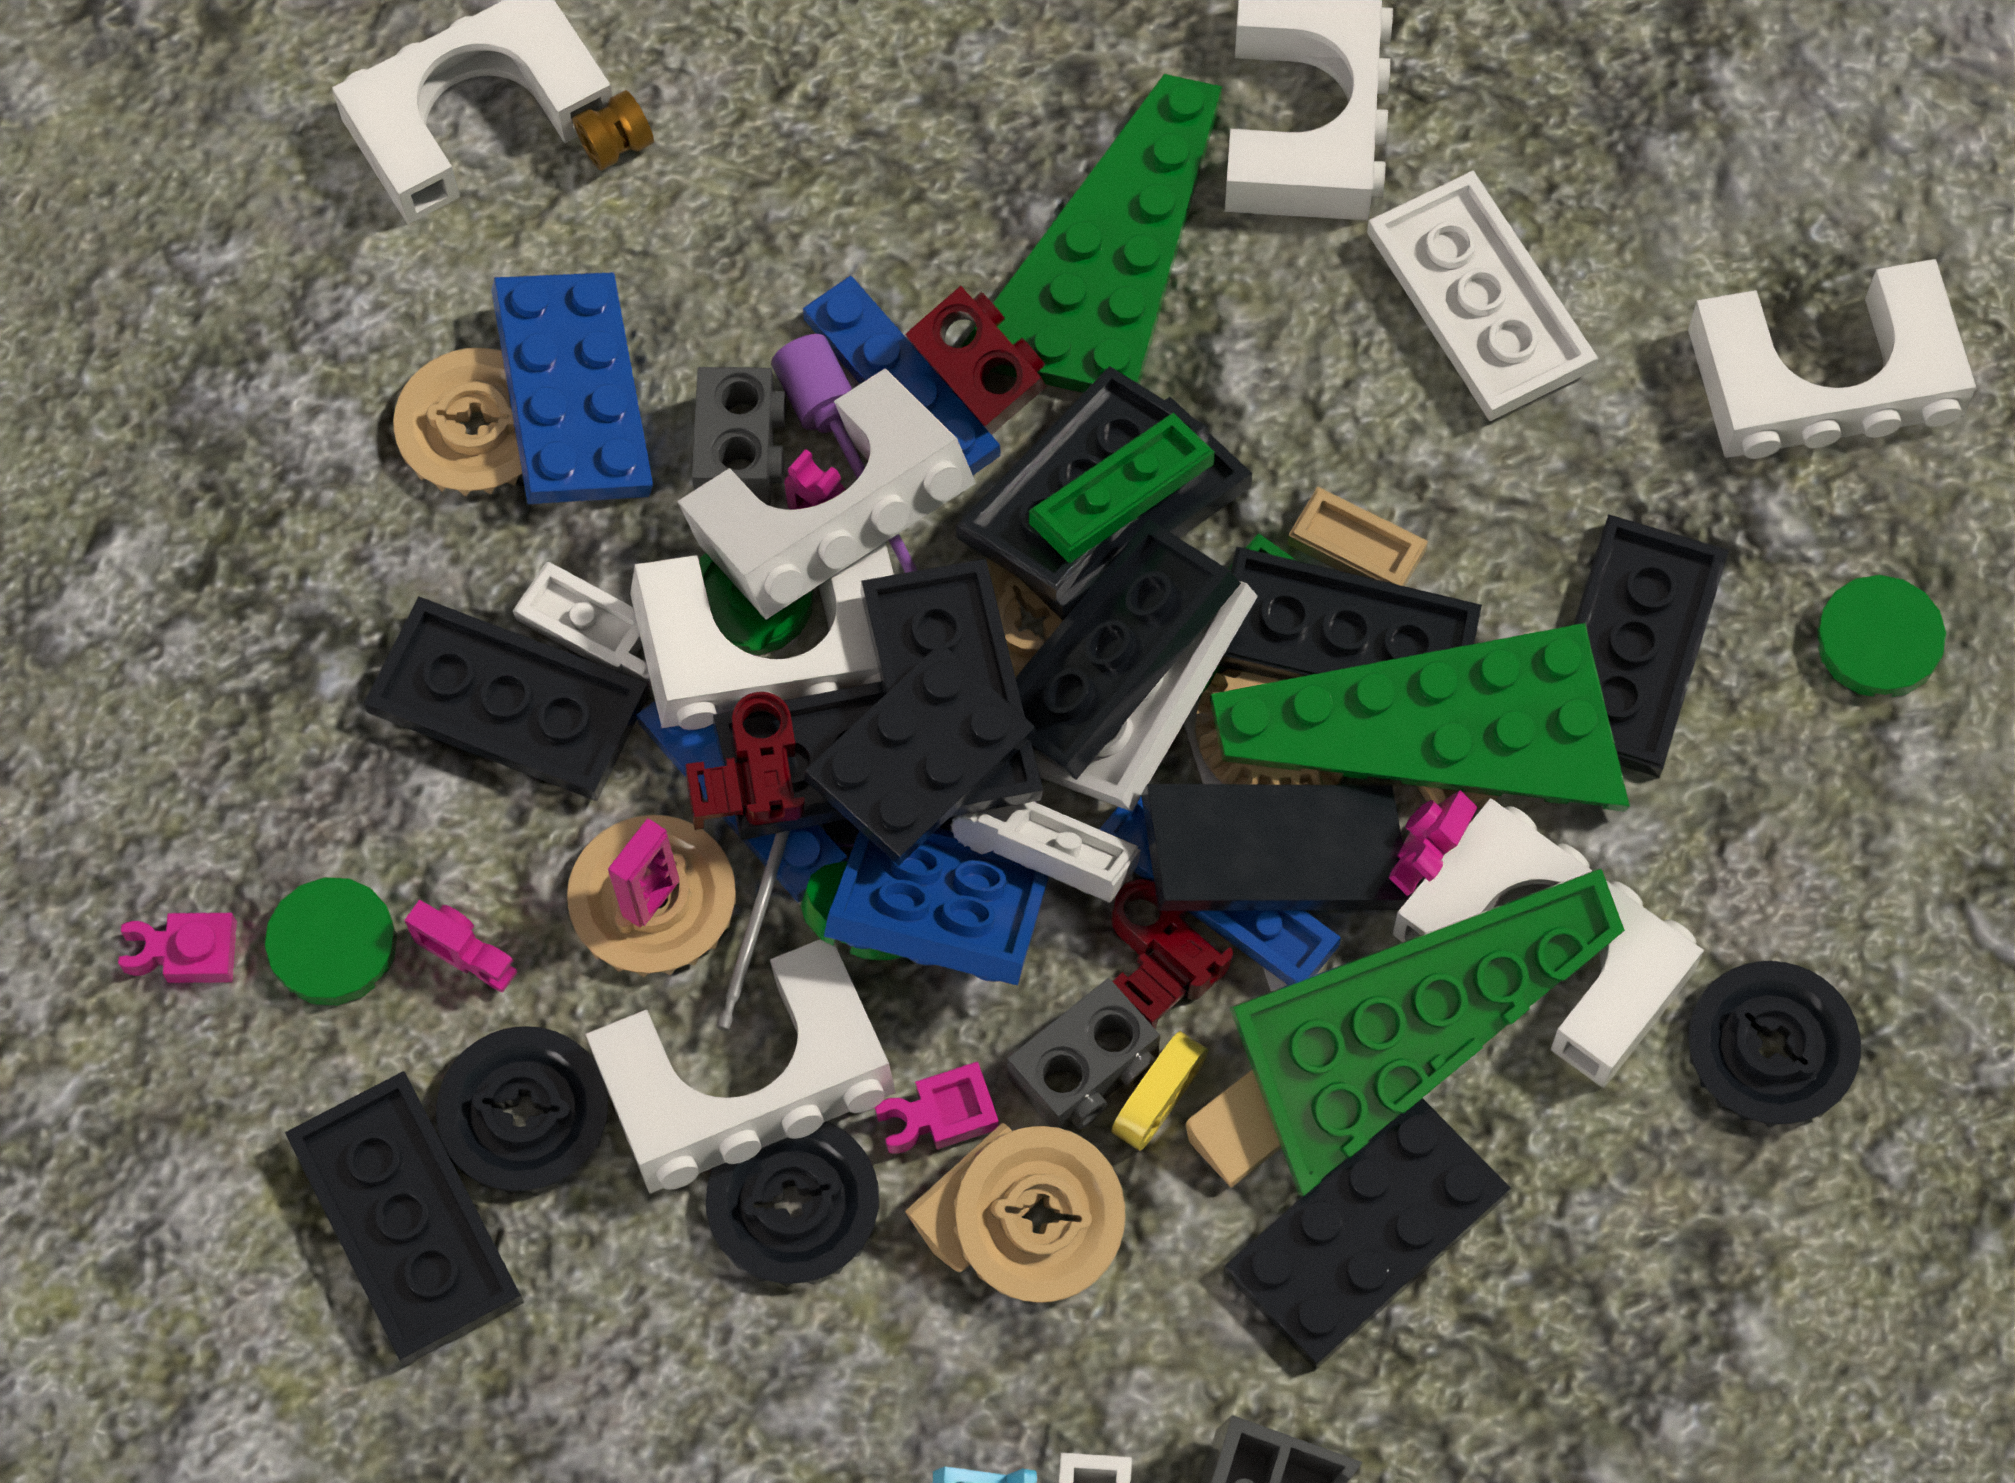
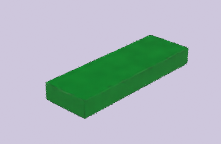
[1029,413,1215,564]

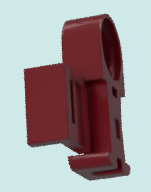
[686,692,805,830]
[1111,879,1233,1030]

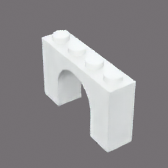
[332,0,613,224]
[1225,0,1393,220]
[1688,259,1976,459]
[677,368,976,619]
[630,543,894,730]
[1393,798,1704,1089]
[585,939,896,1194]

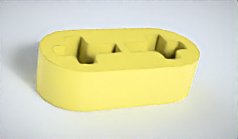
[1111,1031,1209,1151]

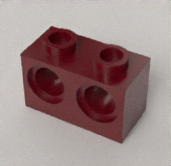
[905,286,1047,435]

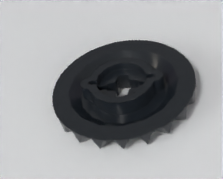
[1687,961,1861,1128]
[436,1026,608,1195]
[706,1122,880,1287]

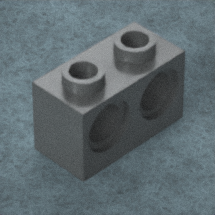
[692,367,786,506]
[1007,977,1160,1130]

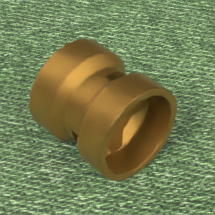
[572,90,654,171]

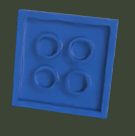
[824,828,1049,986]

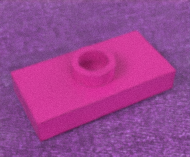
[608,818,679,928]

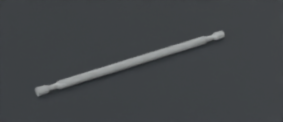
[717,831,790,1031]

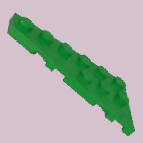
[960,74,1222,393]
[1209,623,1630,812]
[1229,868,1625,1196]

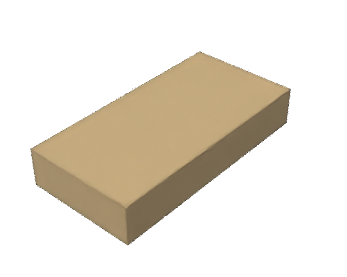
[1287,486,1428,586]

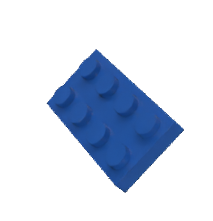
[491,272,653,504]

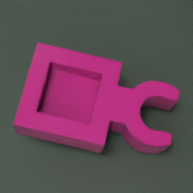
[784,449,846,510]
[1389,790,1478,896]
[404,899,517,993]
[118,913,237,983]
[875,1061,999,1154]

